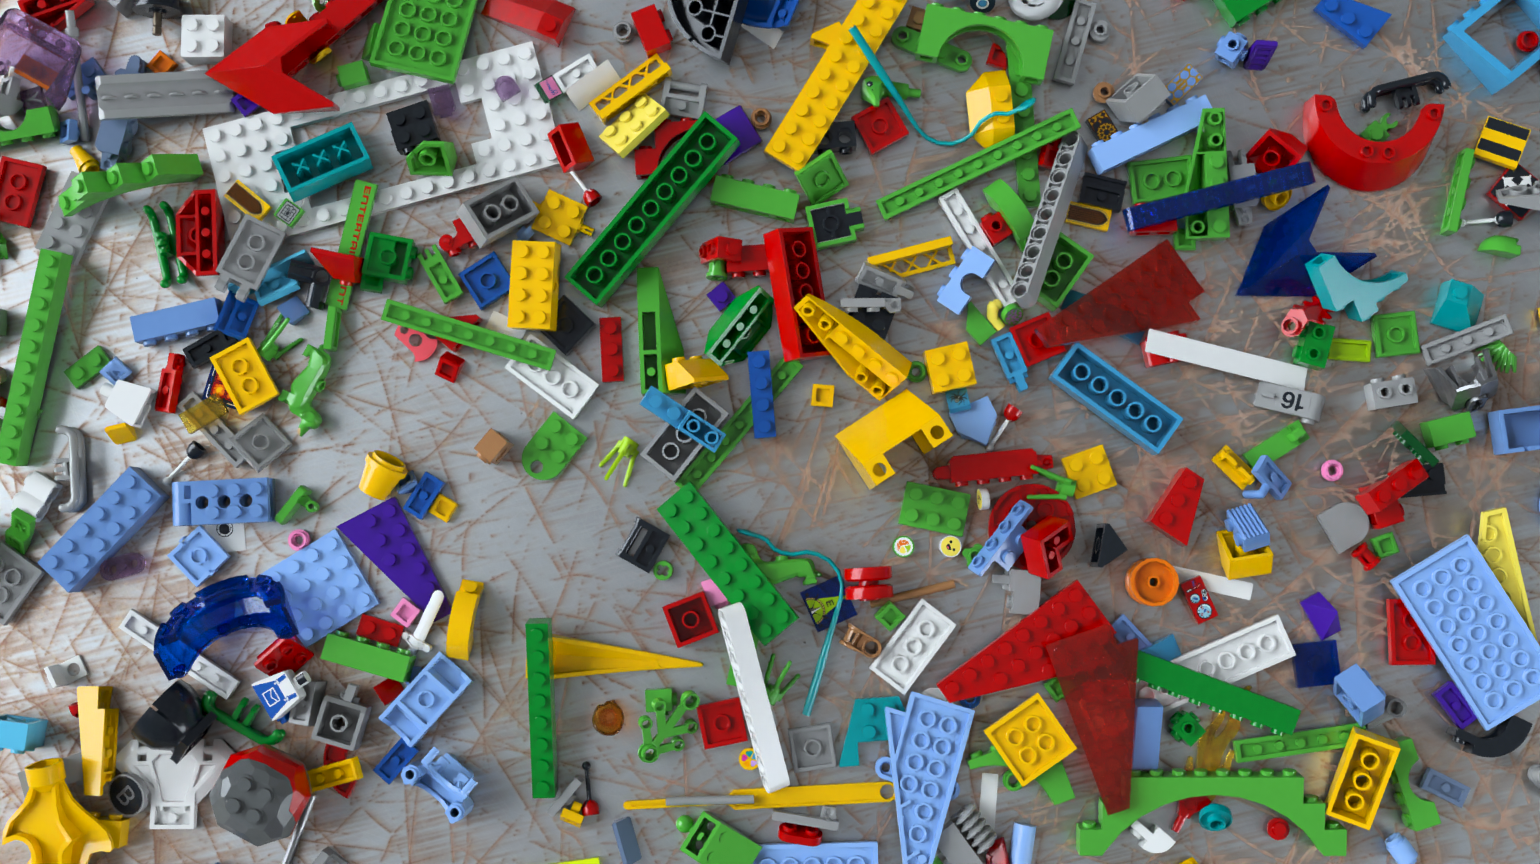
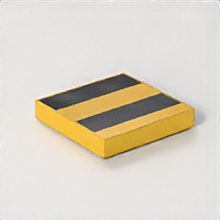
[1473,116,1531,170]

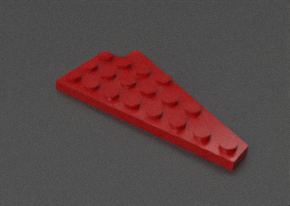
[936,579,1117,703]

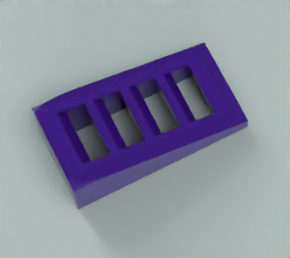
[1243,40,1278,71]

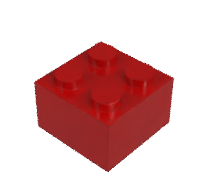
[662,591,720,648]

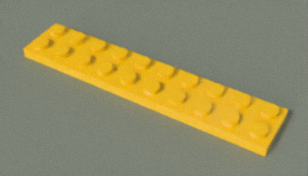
[764,0,908,171]

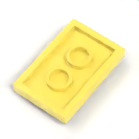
[599,93,670,159]

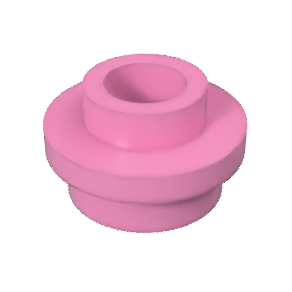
[1321,460,1344,481]
[288,529,311,551]

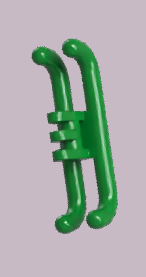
[142,201,188,288]

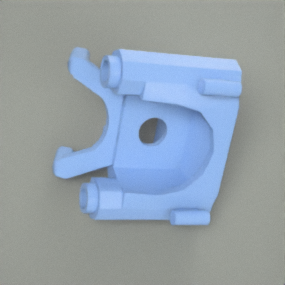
[401,747,477,824]

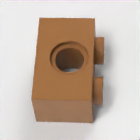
[474,428,514,465]

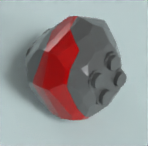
[209,744,312,847]

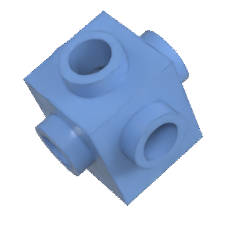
[1215,31,1249,69]

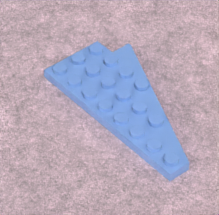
[884,691,975,864]

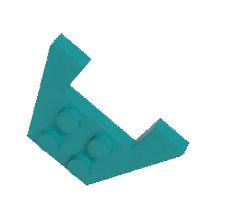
[839,696,905,767]

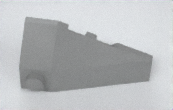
[1496,180,1540,211]

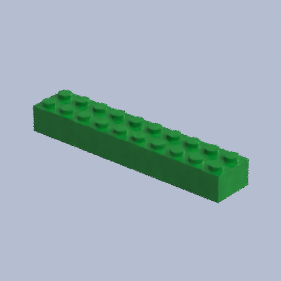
[564,111,740,308]

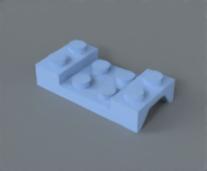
[379,651,474,748]

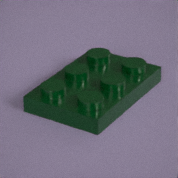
[1391,420,1439,467]

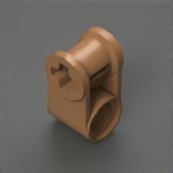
[839,623,882,658]

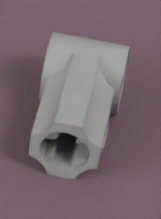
[1365,695,1407,730]

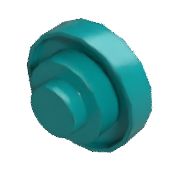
[1198,803,1233,831]

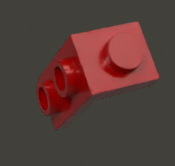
[699,236,742,265]

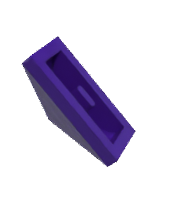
[1299,592,1341,641]

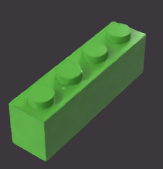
[710,174,800,224]
[320,630,416,683]

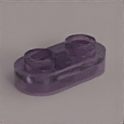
[100,552,146,581]

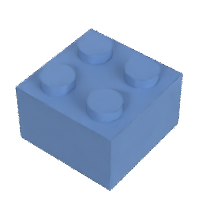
[1333,663,1386,728]

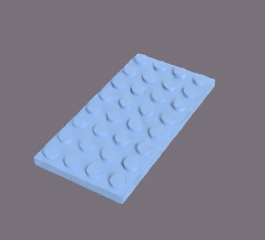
[1390,534,1540,731]

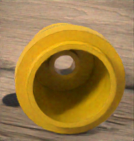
[359,450,408,500]

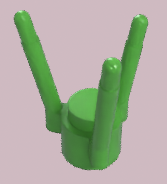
[257,314,303,361]
[1027,465,1076,501]
[764,653,800,706]

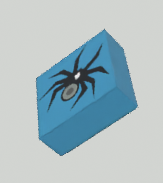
[945,387,971,414]

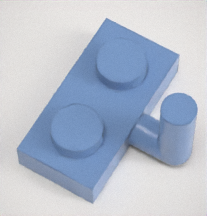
[57,57,106,101]
[1242,455,1292,500]

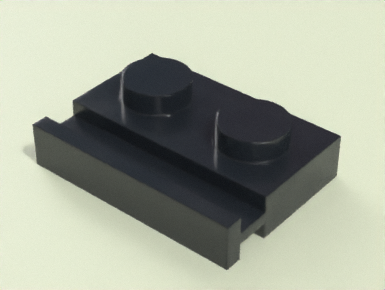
[1077,172,1127,213]
[1401,463,1447,498]

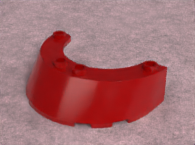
[1303,94,1445,192]

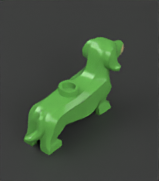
[278,344,331,437]
[742,543,822,585]

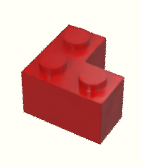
[1020,515,1074,579]

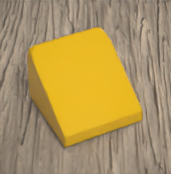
[104,423,137,445]

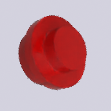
[1516,31,1539,52]
[1267,817,1290,840]

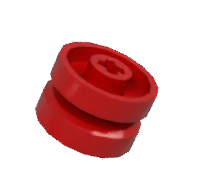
[843,566,894,601]

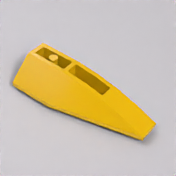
[794,293,912,401]

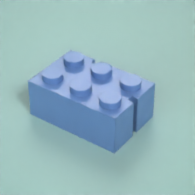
[1487,405,1540,455]

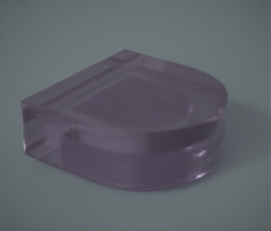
[495,75,521,102]

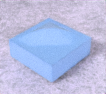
[100,356,132,386]

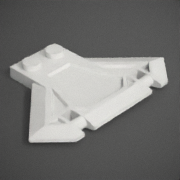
[116,739,235,829]

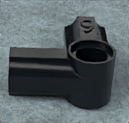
[287,259,332,310]

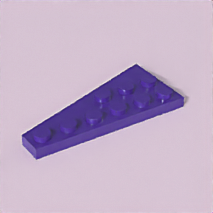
[336,496,452,622]

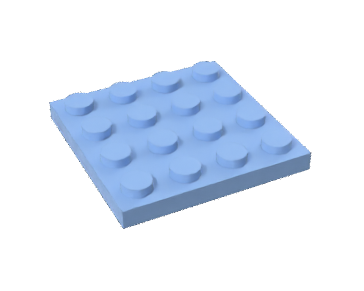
[260,529,381,648]

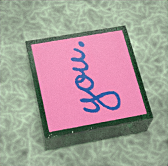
[534,75,563,104]

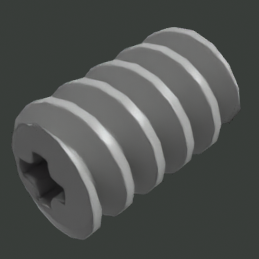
[951,803,997,855]

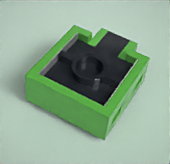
[805,198,865,251]

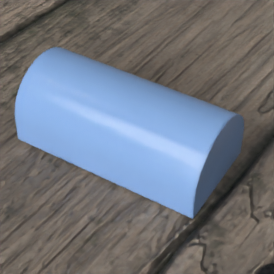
[1009,822,1037,864]

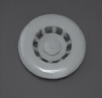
[1008,0,1063,21]

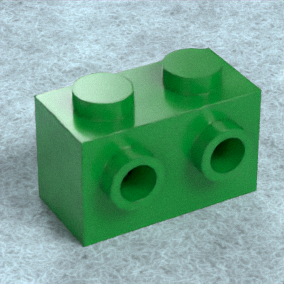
[1292,321,1335,371]

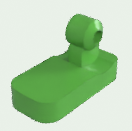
[274,485,320,525]

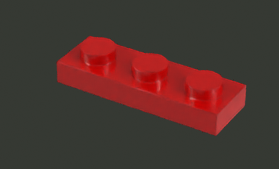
[599,317,625,383]

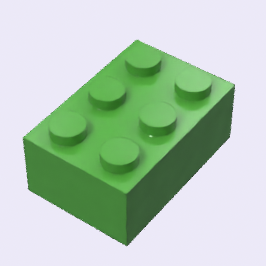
[1037,232,1094,312]

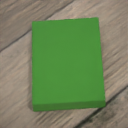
[1126,155,1192,206]

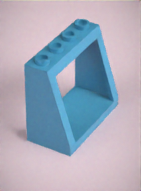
[1442,0,1540,95]

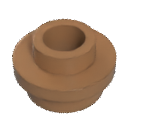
[1093,82,1115,104]
[751,108,772,130]

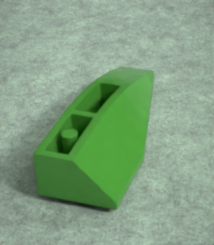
[1184,108,1230,241]
[637,267,686,396]

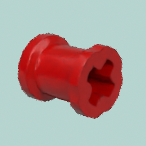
[1351,542,1381,571]

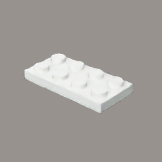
[504,333,600,420]
[869,598,956,695]

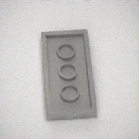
[35,171,109,266]

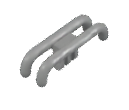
[53,425,88,513]

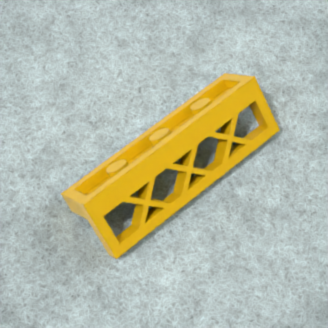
[589,53,672,125]
[866,236,956,278]

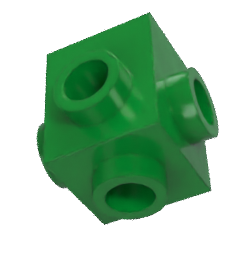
[1167,710,1206,747]

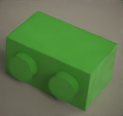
[1419,411,1476,451]

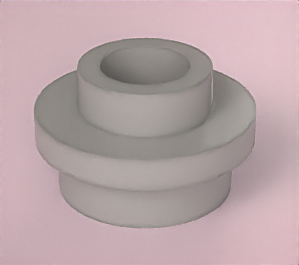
[1089,20,1111,42]
[612,21,634,43]

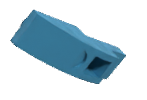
[639,386,726,453]

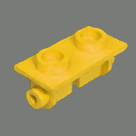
[1211,445,1256,490]

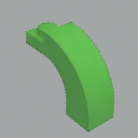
[982,178,1034,253]

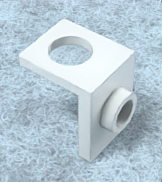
[44,655,89,688]

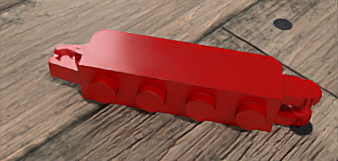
[931,448,1053,487]

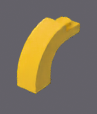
[446,579,484,661]

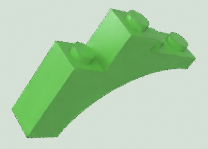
[965,744,1075,805]

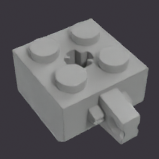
[311,683,373,751]

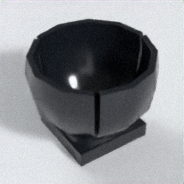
[131,679,218,764]

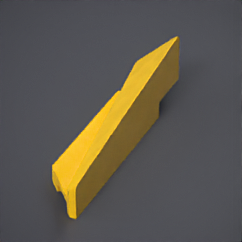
[77,686,119,796]

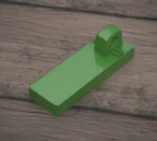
[1242,420,1310,469]

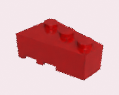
[1145,467,1204,546]

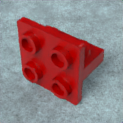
[254,628,314,676]

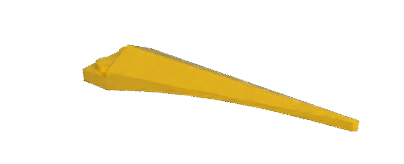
[525,634,703,679]

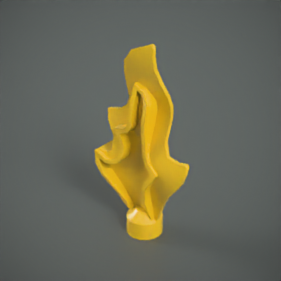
[2,758,114,864]

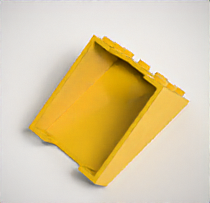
[834,389,953,490]

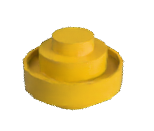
[1260,179,1292,211]

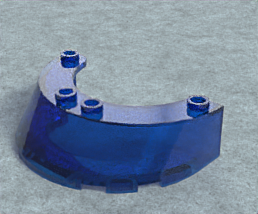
[153,574,299,681]

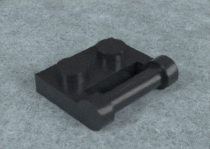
[616,516,671,573]

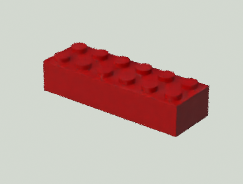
[763,227,831,362]

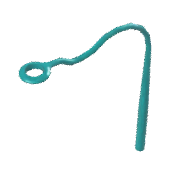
[849,25,1036,146]
[736,528,844,716]

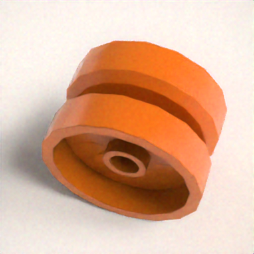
[1124,558,1179,606]

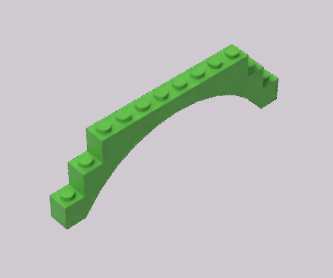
[1076,768,1347,856]

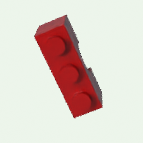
[1355,458,1429,515]

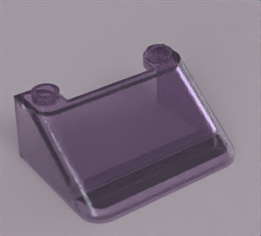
[0,8,82,111]

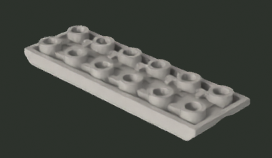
[95,70,235,121]

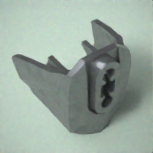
[1424,348,1498,413]

